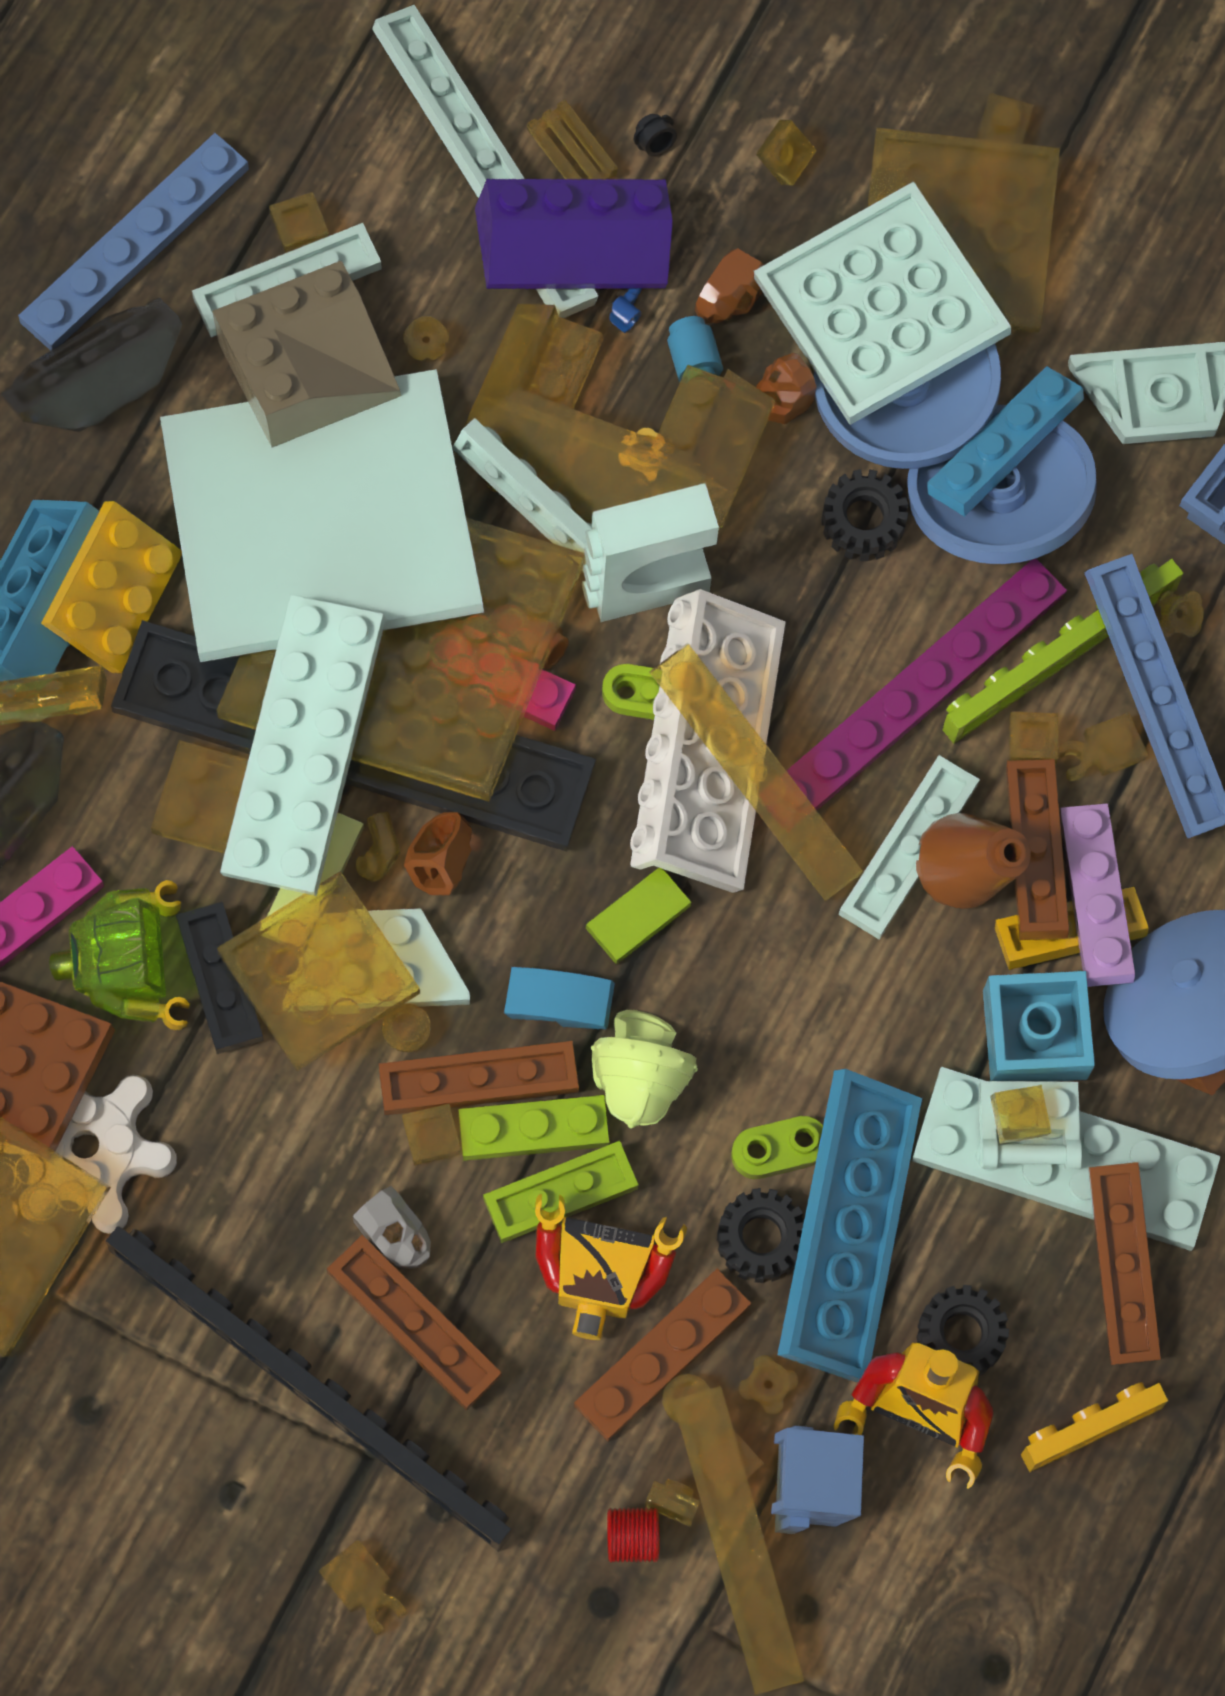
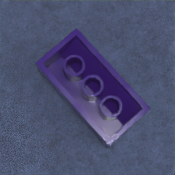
[475,179,672,289]

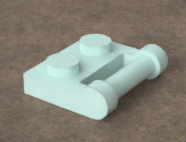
[979,1081,1082,1169]

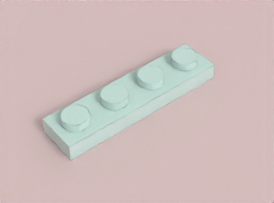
[192,223,382,337]
[452,418,592,572]
[839,755,980,940]

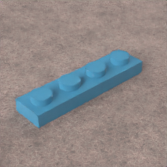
[927,366,1084,517]

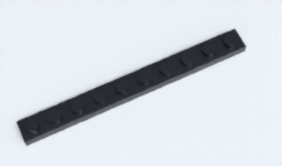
[106,1226,511,1552]

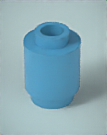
[667,316,723,389]

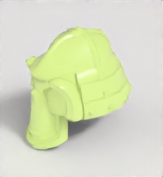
[591,1010,698,1128]

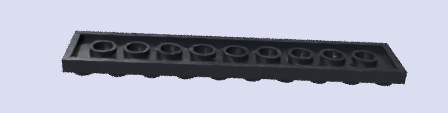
[111,620,596,852]

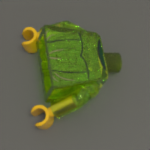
[49,880,190,1030]

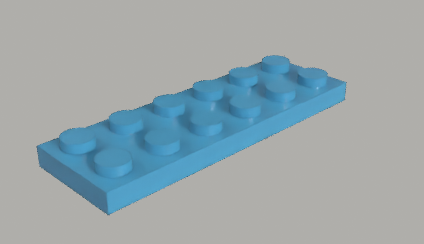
[777,1069,922,1382]

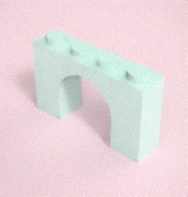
[582,483,719,622]

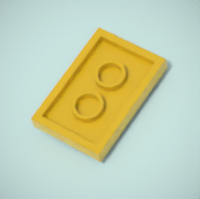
[41,501,182,673]

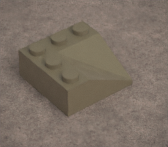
[212,261,401,447]

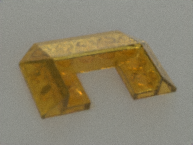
[464,304,775,529]

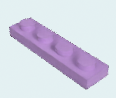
[1059,804,1135,987]

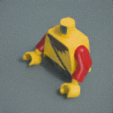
[535,1194,687,1340]
[834,1343,993,1489]

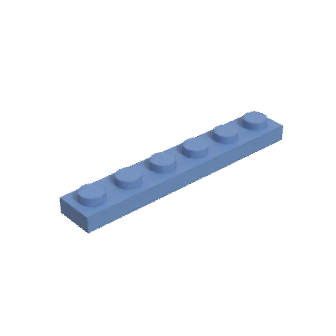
[18,133,249,352]
[1084,554,1225,839]

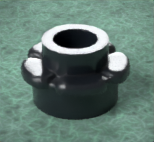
[633,114,677,156]

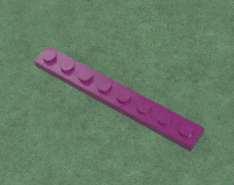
[757,558,1067,834]

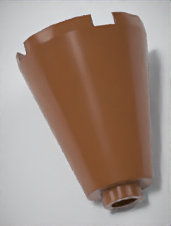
[916,813,1031,909]

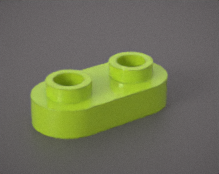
[602,664,662,720]
[731,1116,823,1179]

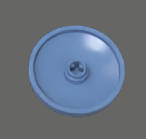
[814,343,1001,469]
[908,405,1097,564]
[1103,910,1225,1079]

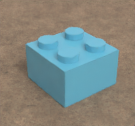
[983,971,1095,1082]

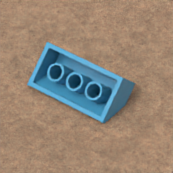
[0,500,99,695]

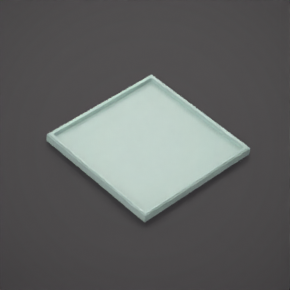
[160,369,484,662]

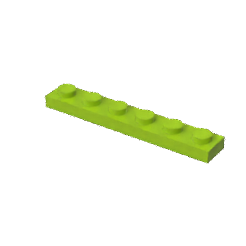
[942,559,1183,744]

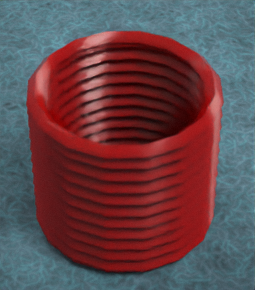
[607,1507,660,1563]

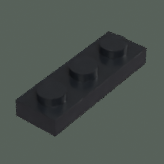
[176,902,264,1054]

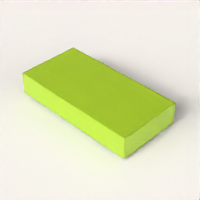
[586,868,691,965]

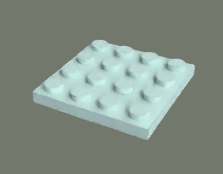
[754,182,1011,425]

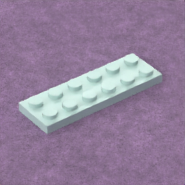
[220,594,386,896]
[911,1067,1221,1251]

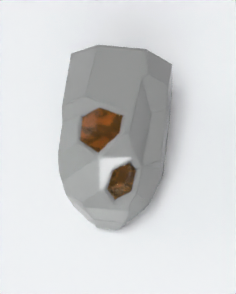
[353,1186,431,1269]

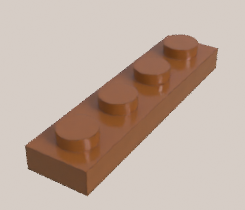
[1006,759,1069,940]
[379,1041,579,1115]
[1088,1162,1161,1365]
[327,1235,502,1411]
[574,1268,751,1441]

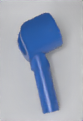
[609,288,642,333]

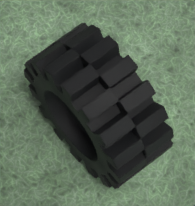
[821,469,908,561]
[717,1188,804,1283]
[916,1285,1009,1376]

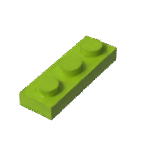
[458,1095,609,1161]
[483,1141,639,1243]

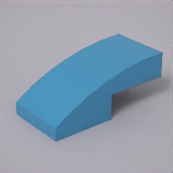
[504,967,615,1029]

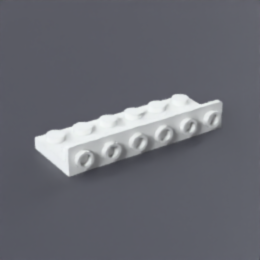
[630,589,786,893]

